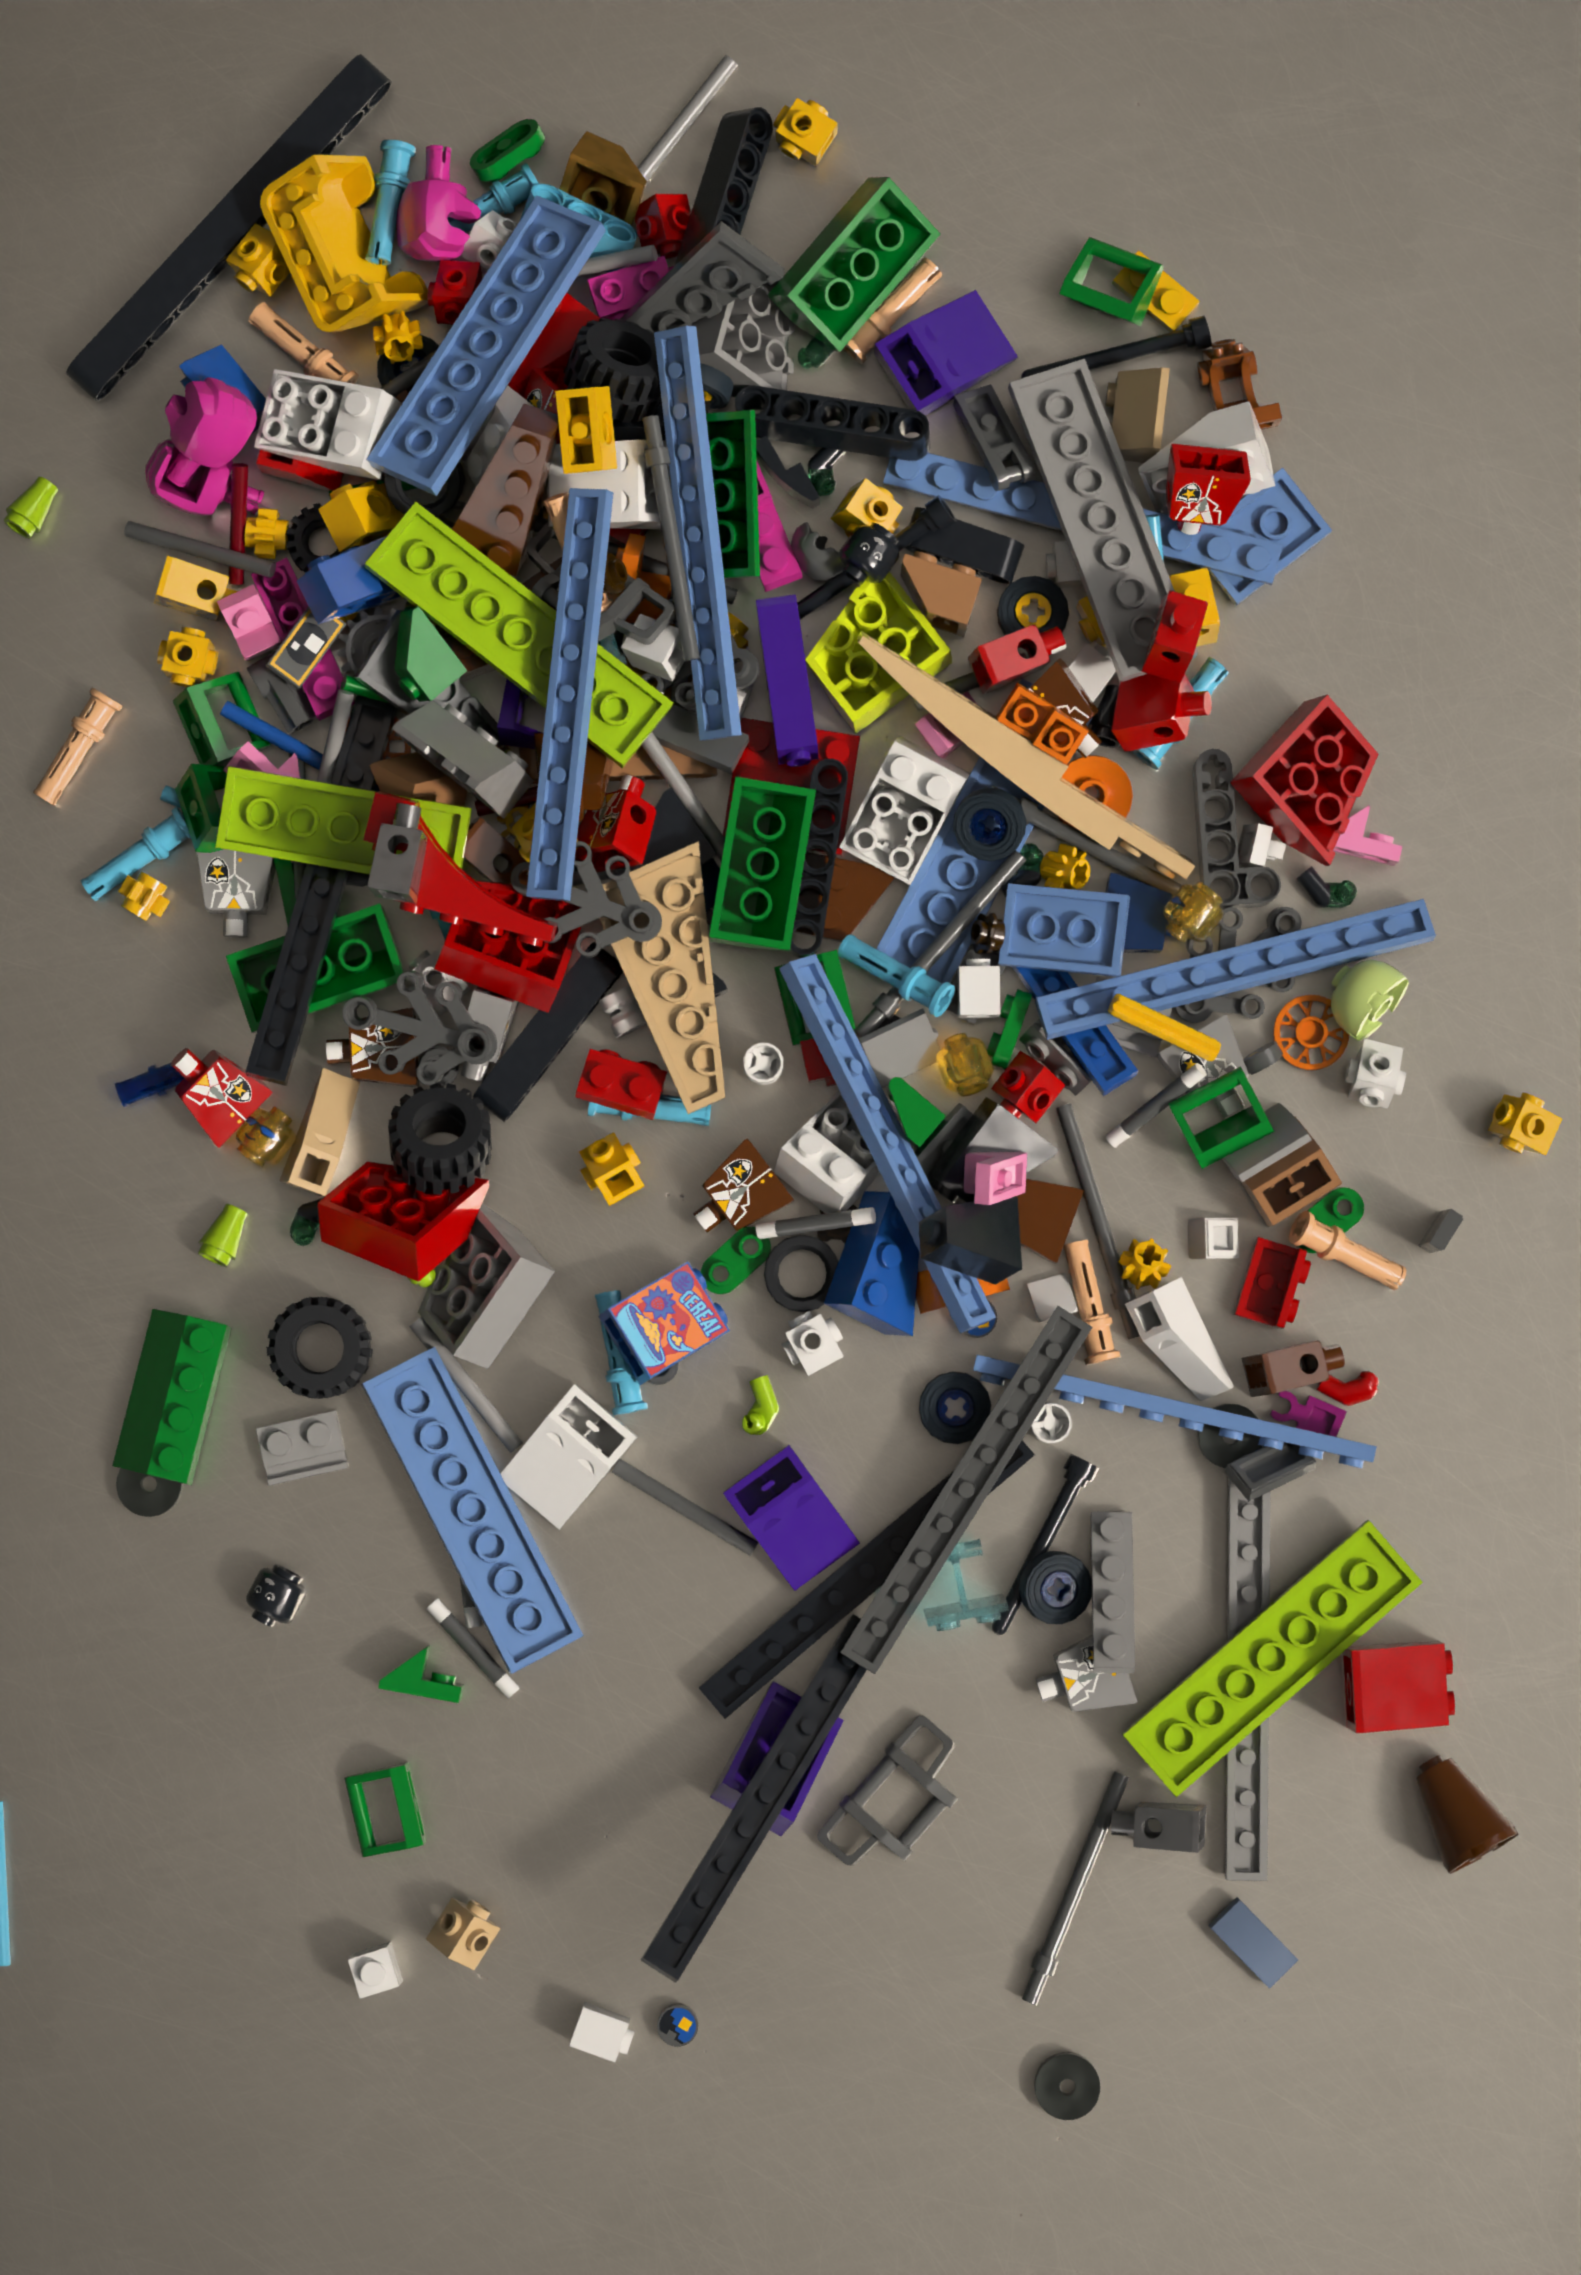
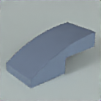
[1208,1897,1298,1989]

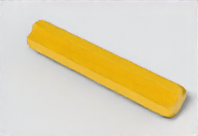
[1108,994,1221,1061]

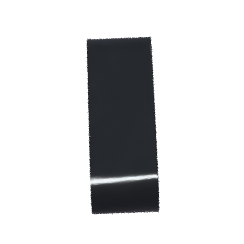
[904,507,1025,584]

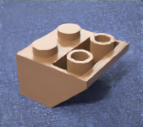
[900,551,982,637]
[1240,1116,1342,1227]

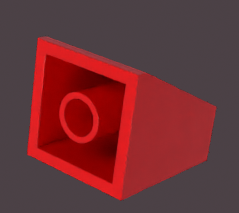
[1342,1641,1455,1733]

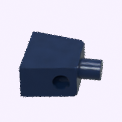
[1105,873,1192,953]

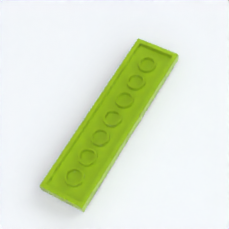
[365,502,673,769]
[1122,1520,1423,1797]

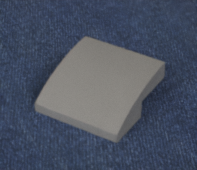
[1221,1103,1312,1182]

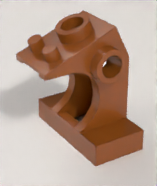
[1197,339,1282,430]

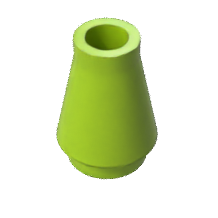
[4,476,58,539]
[198,1204,248,1267]

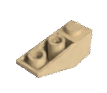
[279,1068,360,1197]

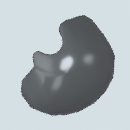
[791,522,845,580]

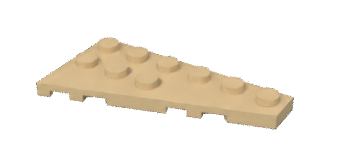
[599,841,725,1115]

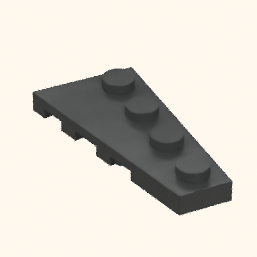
[620,221,784,333]
[353,610,502,749]

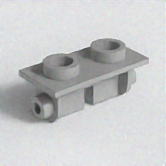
[1019,1018,1092,1096]

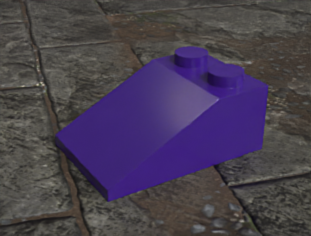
[710,1681,844,1836]

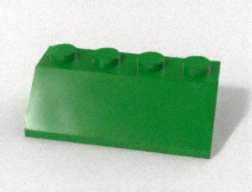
[767,177,941,352]
[706,410,760,579]
[709,776,816,951]
[226,903,407,1033]
[112,1309,232,1486]

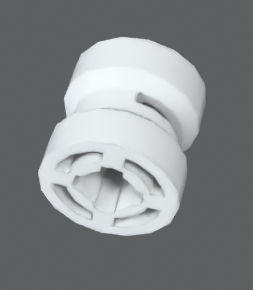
[599,986,647,1038]
[744,1043,783,1085]
[1030,1403,1072,1443]

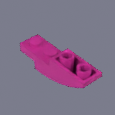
[757,462,803,592]
[251,557,355,721]

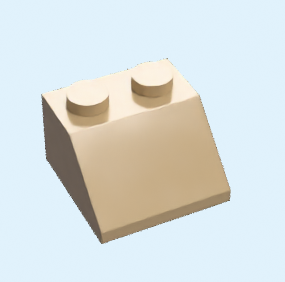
[1105,367,1170,463]

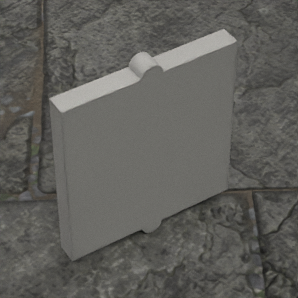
[859,1008,944,1088]

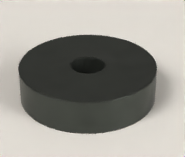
[1197,1404,1262,1468]
[116,1468,183,1517]
[1034,2052,1100,2120]

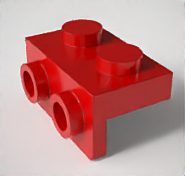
[575,1049,668,1120]
[1234,1237,1311,1329]

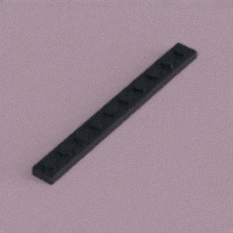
[245,695,397,1086]
[699,1440,1035,1719]
[640,1614,867,1983]

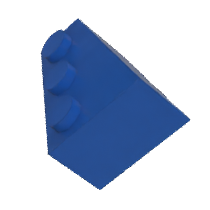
[824,1191,919,1336]

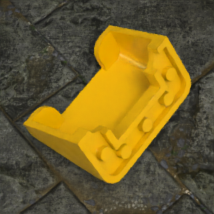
[260,155,428,332]

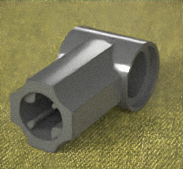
[246,651,317,734]

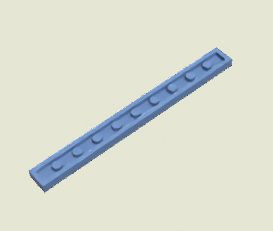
[654,326,742,740]
[883,453,1283,585]
[526,488,614,901]
[1035,899,1436,1040]
[779,954,996,1334]
[973,1355,1377,1468]

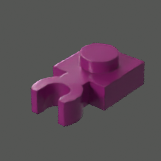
[1270,1391,1347,1437]

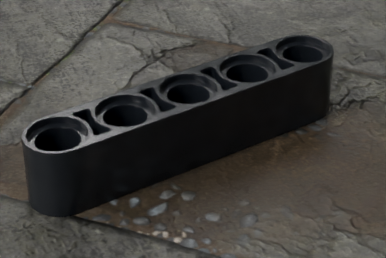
[675,107,773,265]
[735,386,930,461]
[790,758,848,958]
[473,942,623,1122]

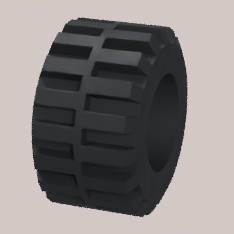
[563,318,662,422]
[388,1083,492,1195]
[267,1297,373,1399]

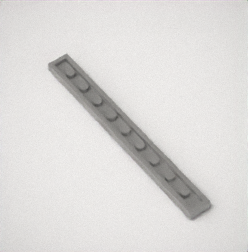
[1225,1477,1271,1881]

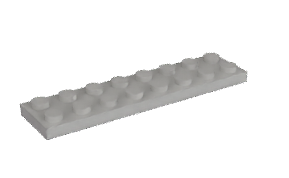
[1008,359,1198,682]

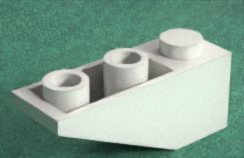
[1125,1277,1234,1402]

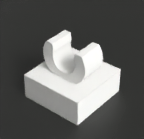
[1238,823,1286,867]

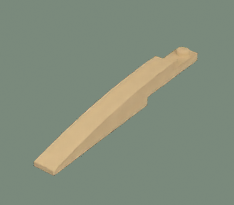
[857,631,1195,879]

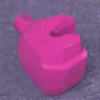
[397,145,481,262]
[165,377,257,488]
[145,439,264,516]

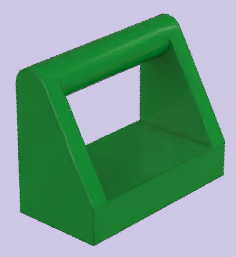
[1059,237,1163,327]
[173,672,271,766]
[175,763,227,853]
[774,950,856,1046]
[1168,1066,1275,1169]
[887,1077,946,1150]
[344,1762,426,1857]

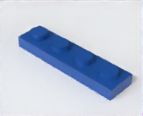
[1012,967,1138,1096]

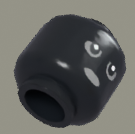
[839,523,899,585]
[246,1564,306,1628]

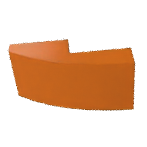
[996,682,1089,765]

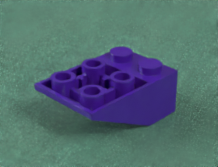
[874,290,1018,416]
[723,1445,860,1591]

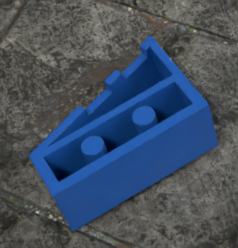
[296,535,403,624]

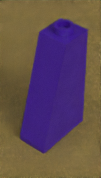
[756,594,819,767]

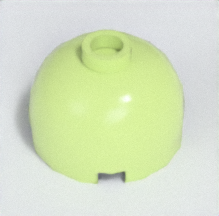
[1331,959,1409,1041]

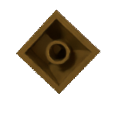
[559,131,647,226]

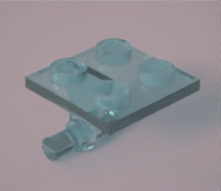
[923,1538,1009,1631]

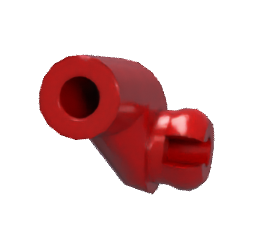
[1316,1371,1379,1406]

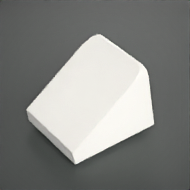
[1188,1218,1239,1259]
[1027,1273,1078,1323]

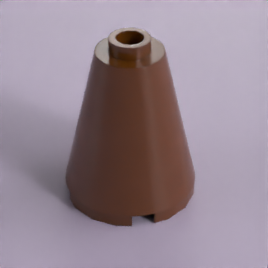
[1416,1755,1519,1874]

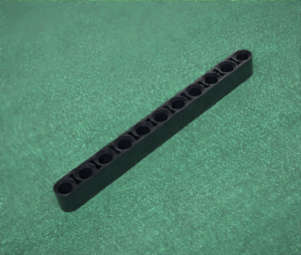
[66,54,392,401]

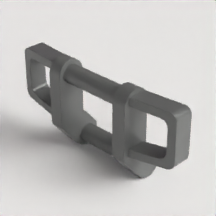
[526,522,676,645]
[817,1716,958,1866]

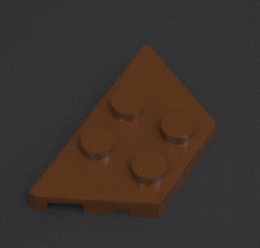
[794,852,896,942]

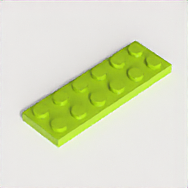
[215,766,472,874]

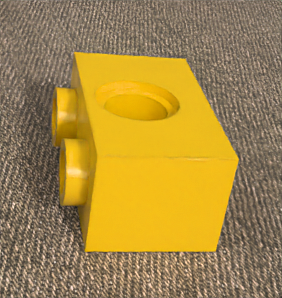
[555,386,617,474]
[318,480,405,552]

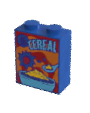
[598,1261,730,1385]

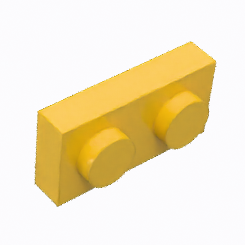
[1112,250,1200,332]

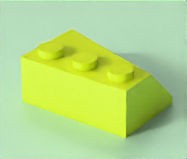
[805,571,952,734]

